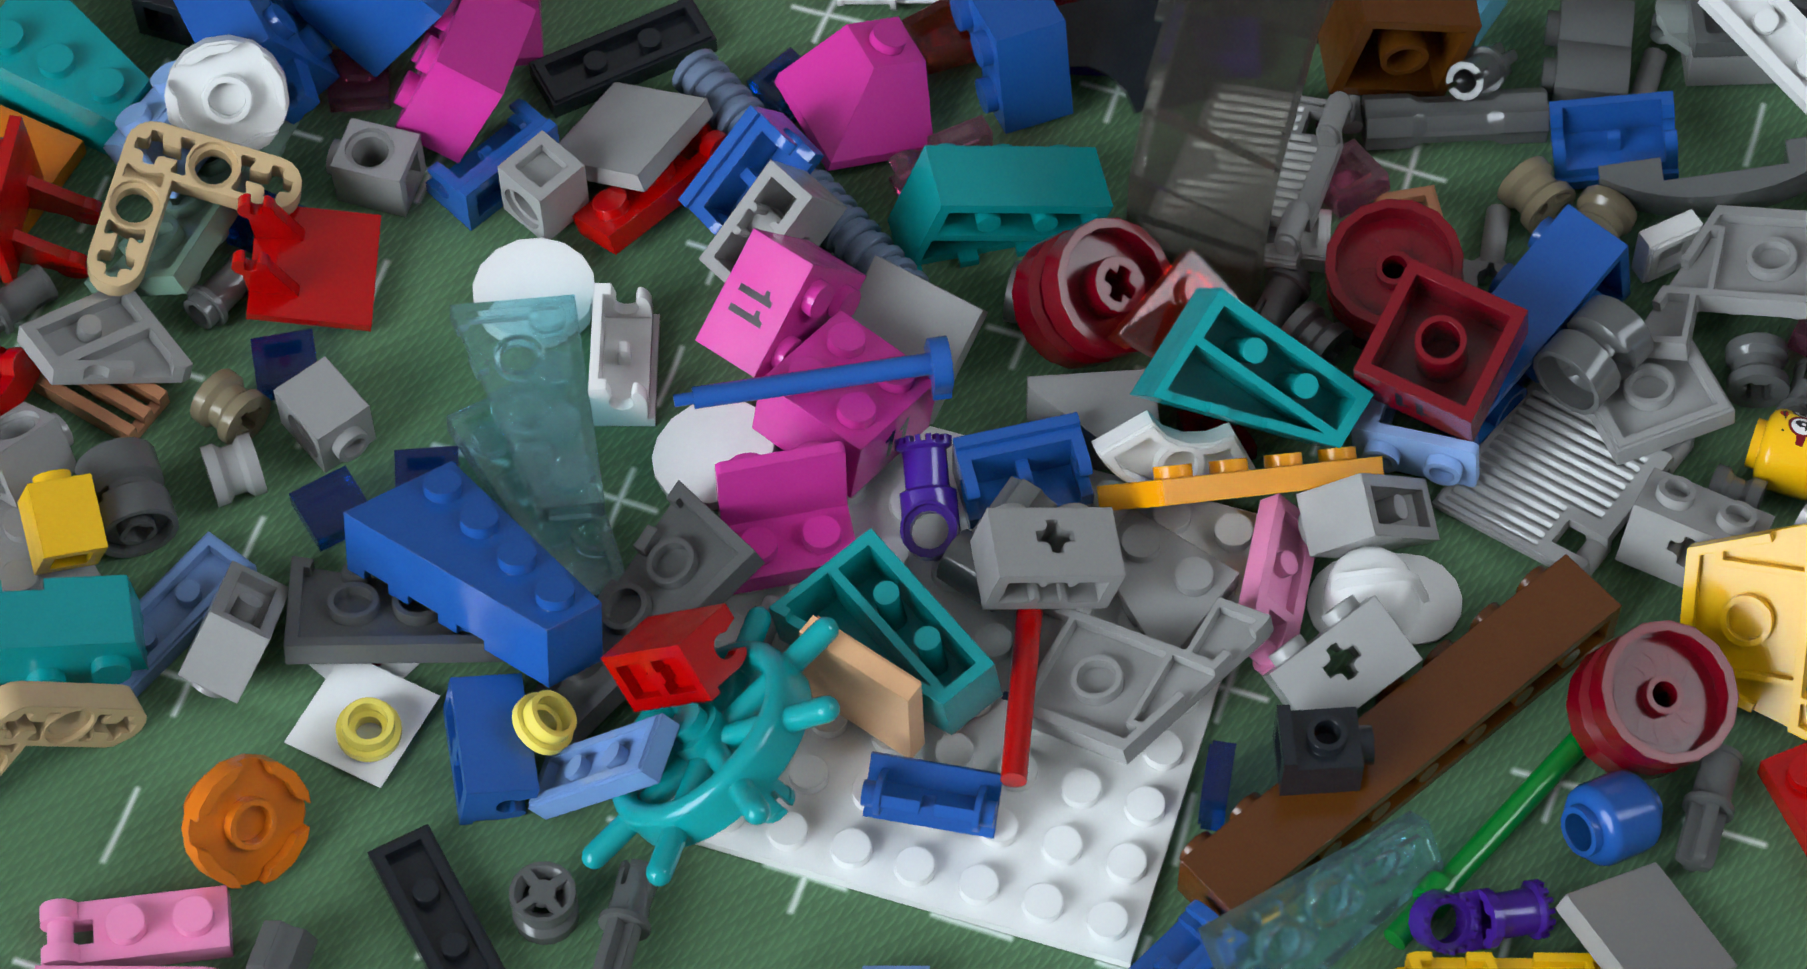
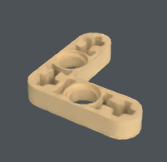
[87,121,302,296]
[0,681,147,777]

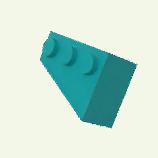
[0,0,152,157]
[887,143,1113,270]
[1129,288,1374,448]
[768,528,1003,735]
[0,575,149,686]

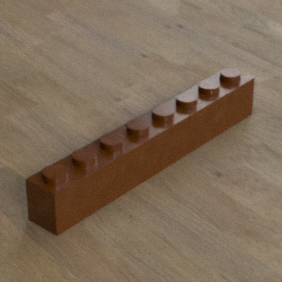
[1177,554,1622,934]

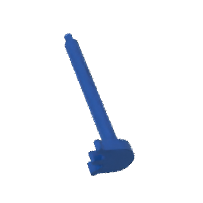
[673,335,954,409]

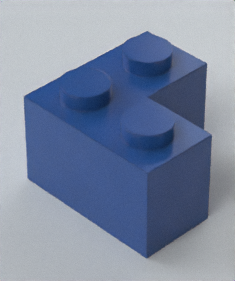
[950,0,1073,134]

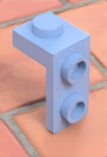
[1351,399,1480,487]

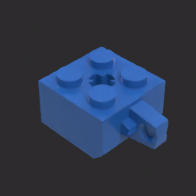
[173,0,340,125]

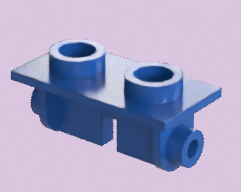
[860,751,1002,839]

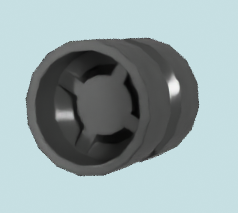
[1533,295,1654,415]
[75,437,179,558]

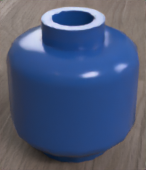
[1561,770,1663,866]

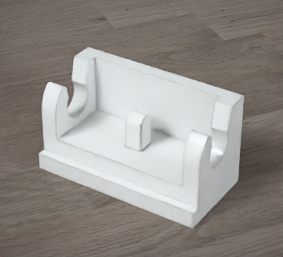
[588,283,660,426]

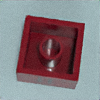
[1353,258,1528,442]

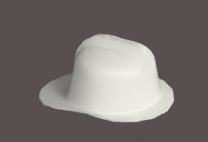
[1307,546,1463,646]

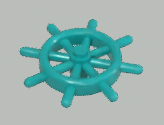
[582,606,840,886]

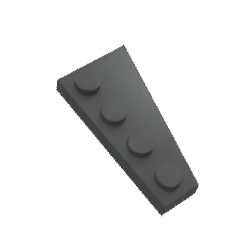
[533,480,765,743]

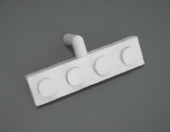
[1698,0,1807,115]

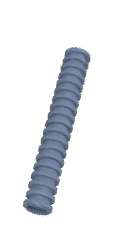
[672,48,929,281]

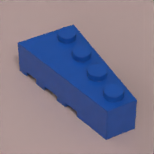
[1428,204,1631,445]
[343,461,603,687]

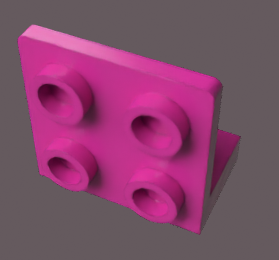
[715,441,856,595]

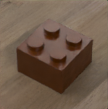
[1318,0,1482,97]

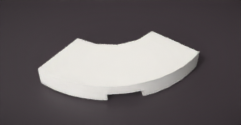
[1091,410,1256,483]

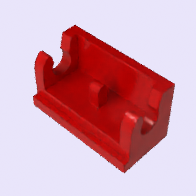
[601,603,747,712]

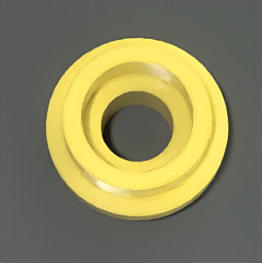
[512,690,577,755]
[336,697,402,762]

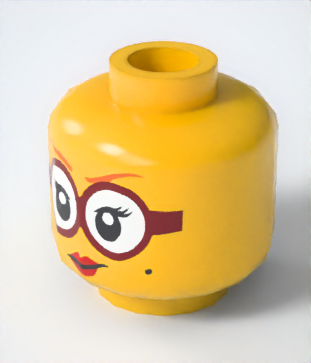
[1744,409,1807,500]

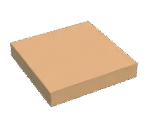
[799,615,925,758]

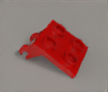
[0,115,102,283]
[231,193,381,331]

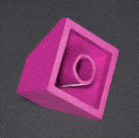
[774,16,934,171]

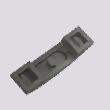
[1598,137,1807,217]

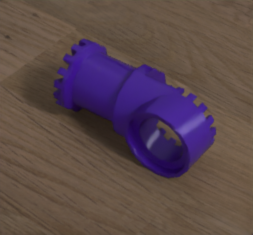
[894,433,961,562]
[1408,879,1556,955]

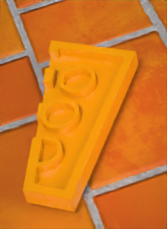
[1097,446,1384,510]

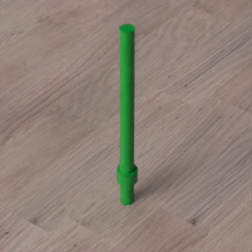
[1384,731,1585,950]

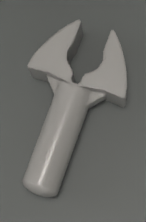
[1463,204,1511,287]

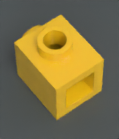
[18,469,108,575]

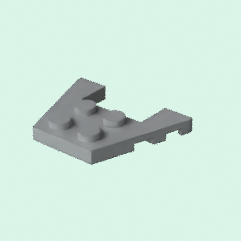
[1644,205,1807,361]
[1032,597,1274,764]

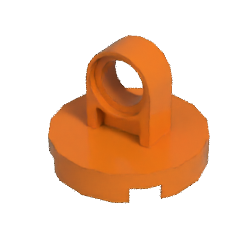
[181,754,311,889]

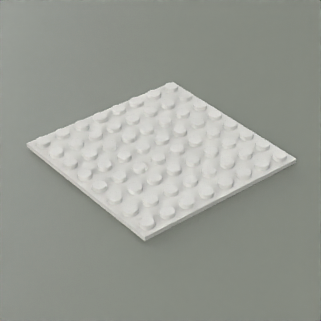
[672,426,1257,969]

